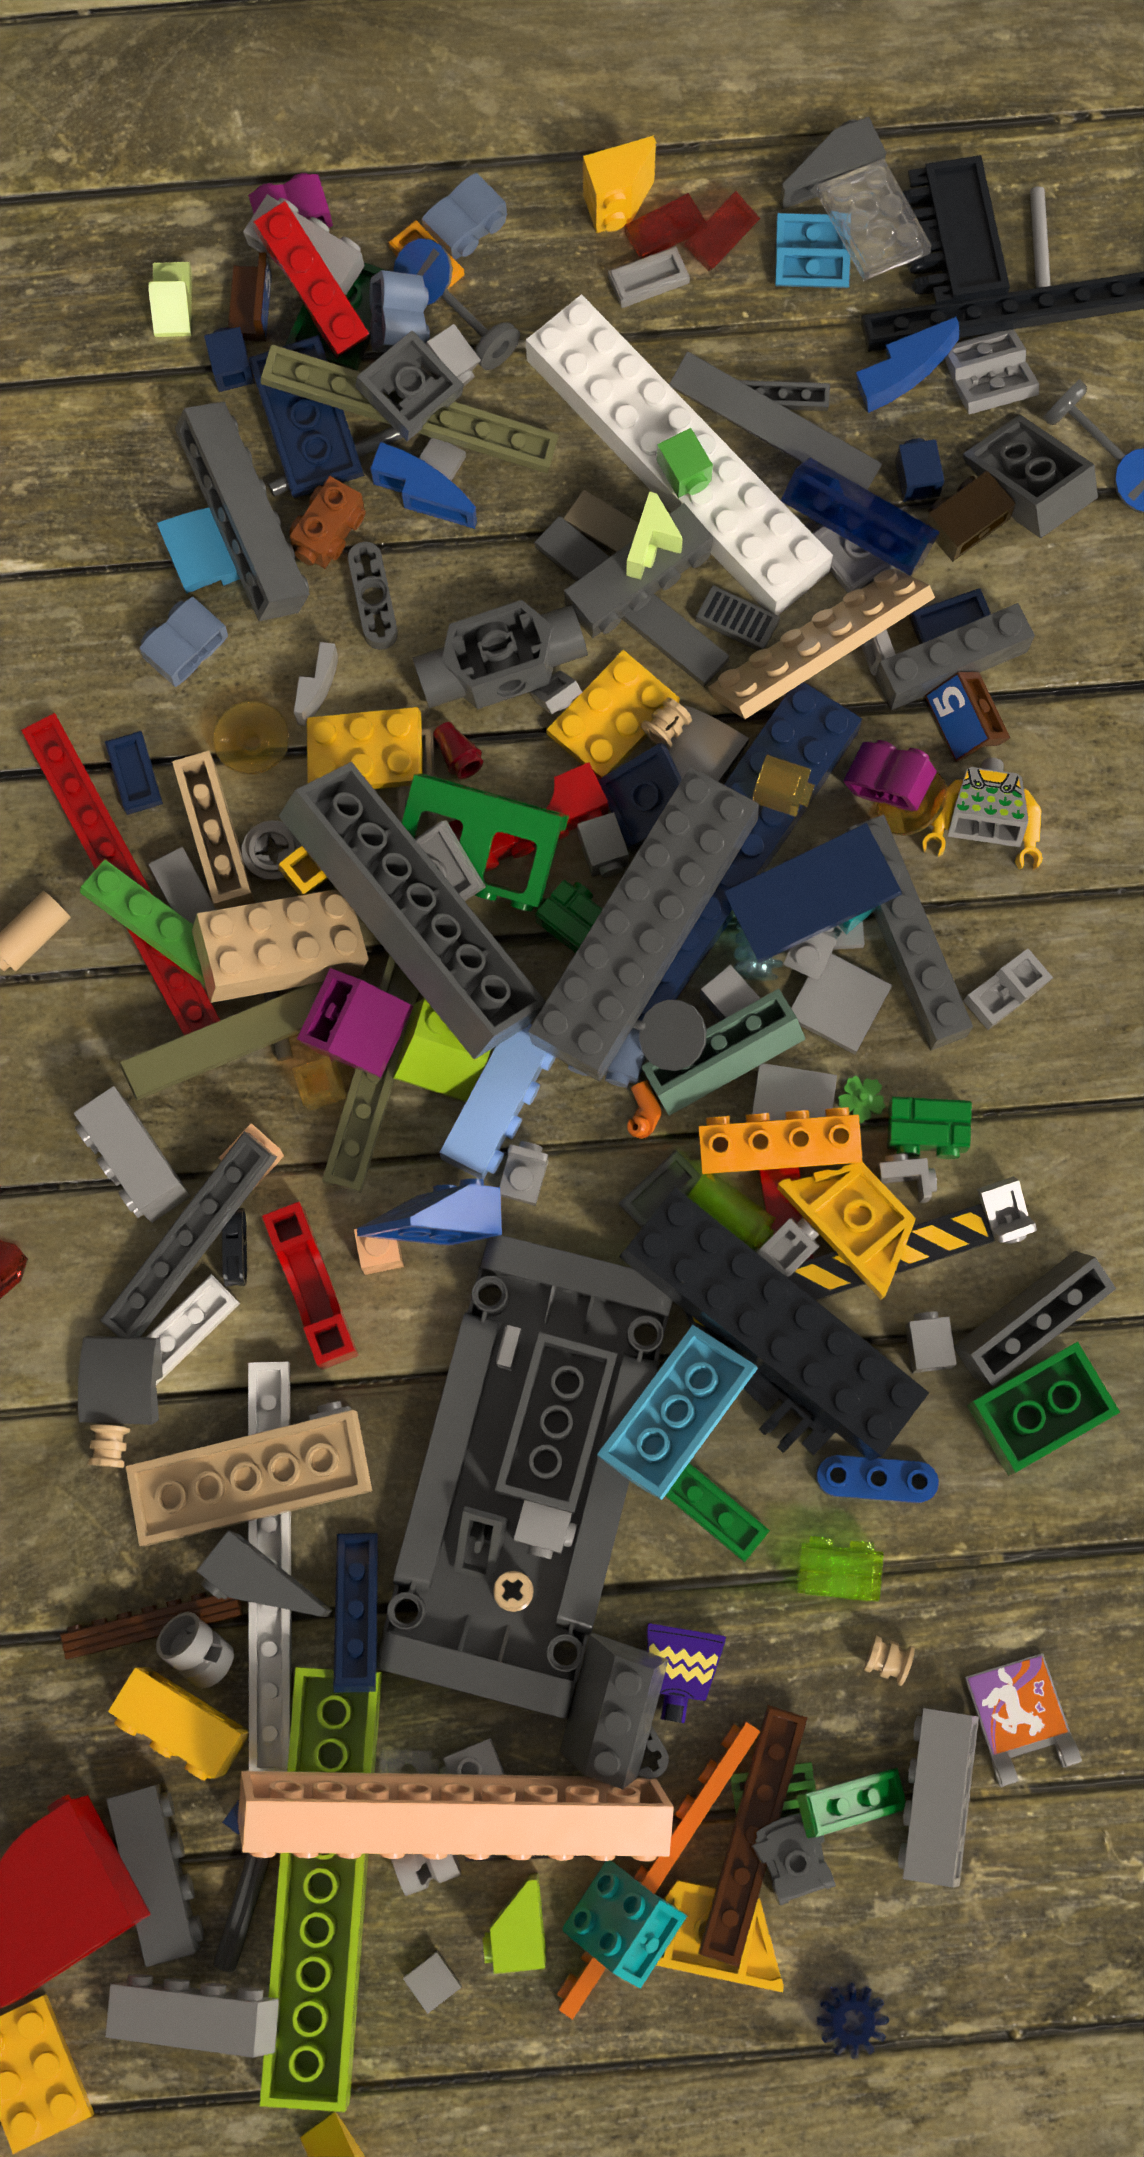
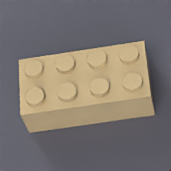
[192,889,369,1003]

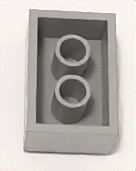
[74,1086,191,1223]

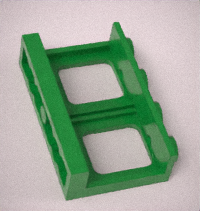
[402,773,569,911]

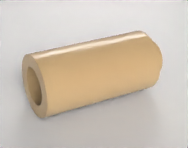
[0,890,71,972]

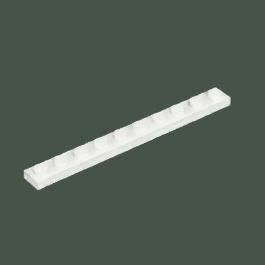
[248,1362,292,1772]

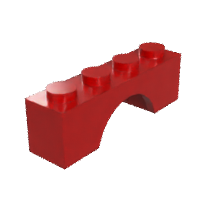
[253,201,369,358]
[448,762,608,873]
[262,1202,359,1370]

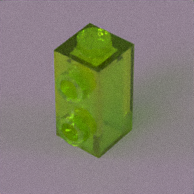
[688,1173,776,1251]

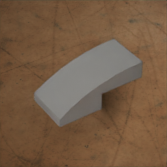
[294,642,339,726]
[148,846,216,925]
[963,949,1053,1030]

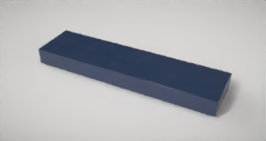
[333,1533,378,1693]

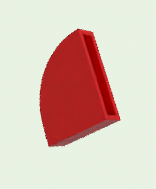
[0,1794,151,2008]

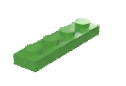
[80,860,205,985]

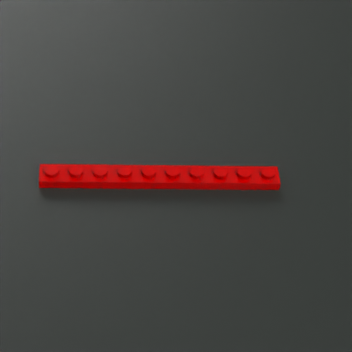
[21,713,221,1036]

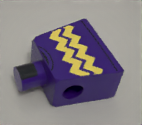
[647,1623,726,1723]

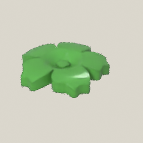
[838,1076,886,1124]

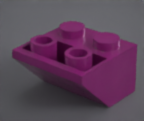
[297,968,414,1078]

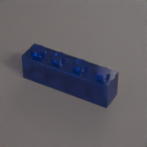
[780,457,940,576]

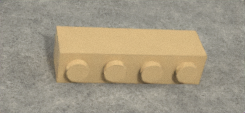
[172,751,256,910]

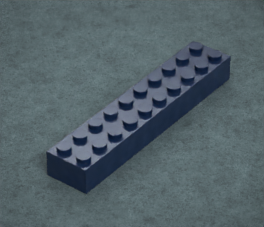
[638,682,862,1021]

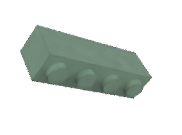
[641,989,805,1116]

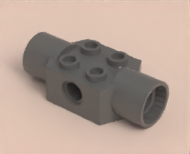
[412,600,588,709]

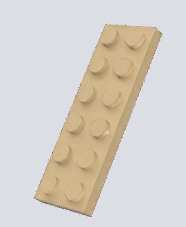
[708,568,935,719]
[126,1410,373,1546]

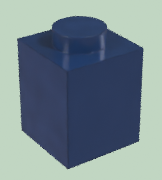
[204,327,255,392]
[895,438,944,502]

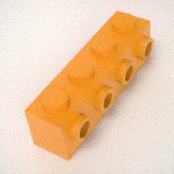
[698,1107,862,1174]

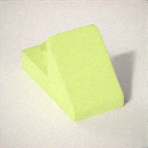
[149,262,192,337]
[626,491,683,580]

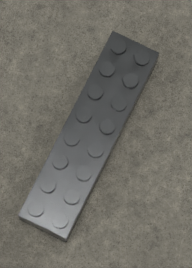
[279,762,546,1060]
[528,767,759,1082]

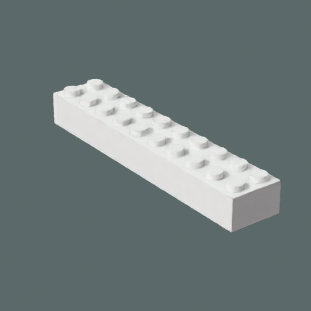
[526,294,833,616]

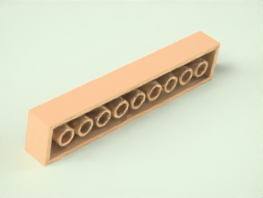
[238,1771,674,1861]

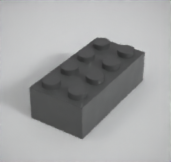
[495,1332,617,1515]

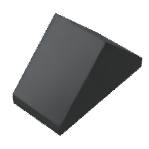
[453,1506,510,1582]

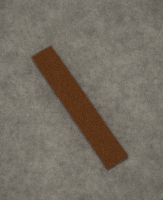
[698,1705,808,1967]

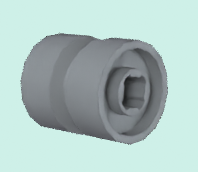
[156,1612,234,1689]
[391,1854,462,1896]

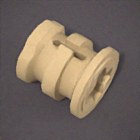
[641,698,692,750]
[88,1424,130,1468]
[493,1571,534,1612]
[864,1635,915,1686]

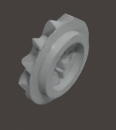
[242,820,302,881]

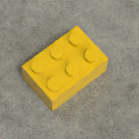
[108,1667,249,1781]

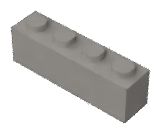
[898,1708,979,1888]
[105,1974,279,2058]

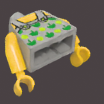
[922,758,1042,870]

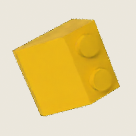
[583,135,656,233]

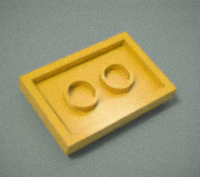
[547,650,680,779]
[307,707,423,789]
[0,1994,94,2154]

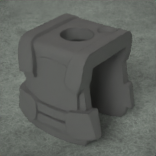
[751,1813,836,1906]

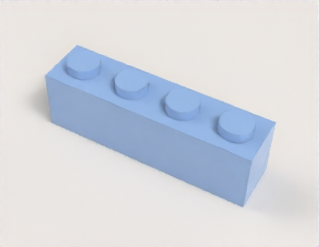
[439,1024,556,1180]

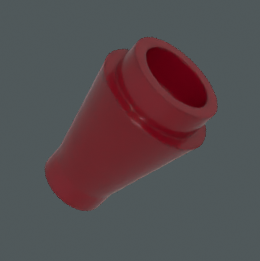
[433,722,483,779]

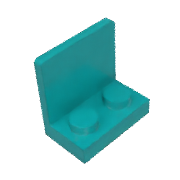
[562,1860,687,1989]

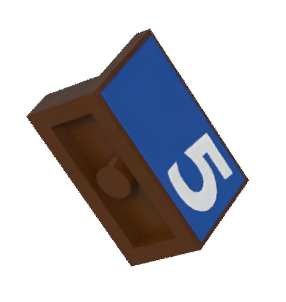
[228,252,272,342]
[925,672,1010,762]

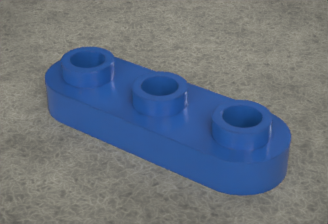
[816,1455,939,1503]

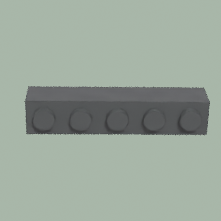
[739,380,830,411]

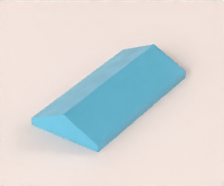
[597,1325,758,1500]

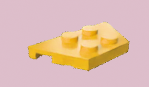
[777,1162,916,1300]
[656,1879,784,1992]

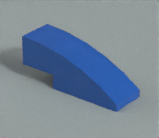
[856,317,959,413]
[371,442,477,529]

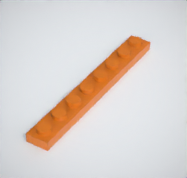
[557,1721,760,2020]

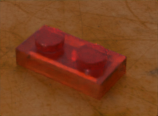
[625,193,706,259]

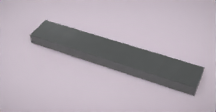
[669,351,882,498]
[535,516,729,687]
[100,1131,277,1337]

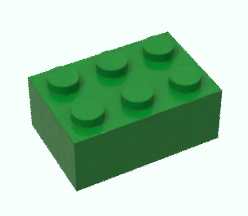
[967,1341,1121,1476]

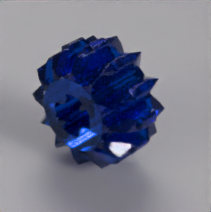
[816,1982,889,2059]

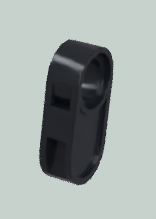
[222,1208,247,1287]

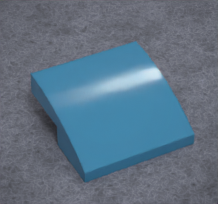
[775,213,851,288]
[157,508,240,594]

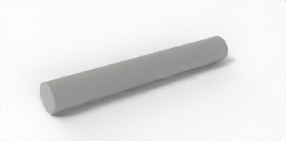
[1030,186,1051,288]

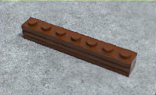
[60,1592,244,1659]

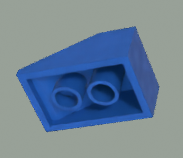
[357,1179,502,1246]

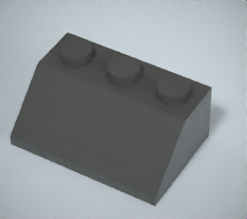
[560,1633,669,1789]

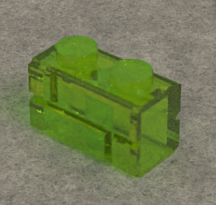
[795,1536,884,1602]

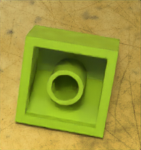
[393,998,490,1102]
[483,1873,547,1974]

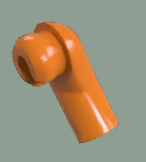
[627,1080,662,1139]

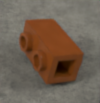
[289,476,366,569]

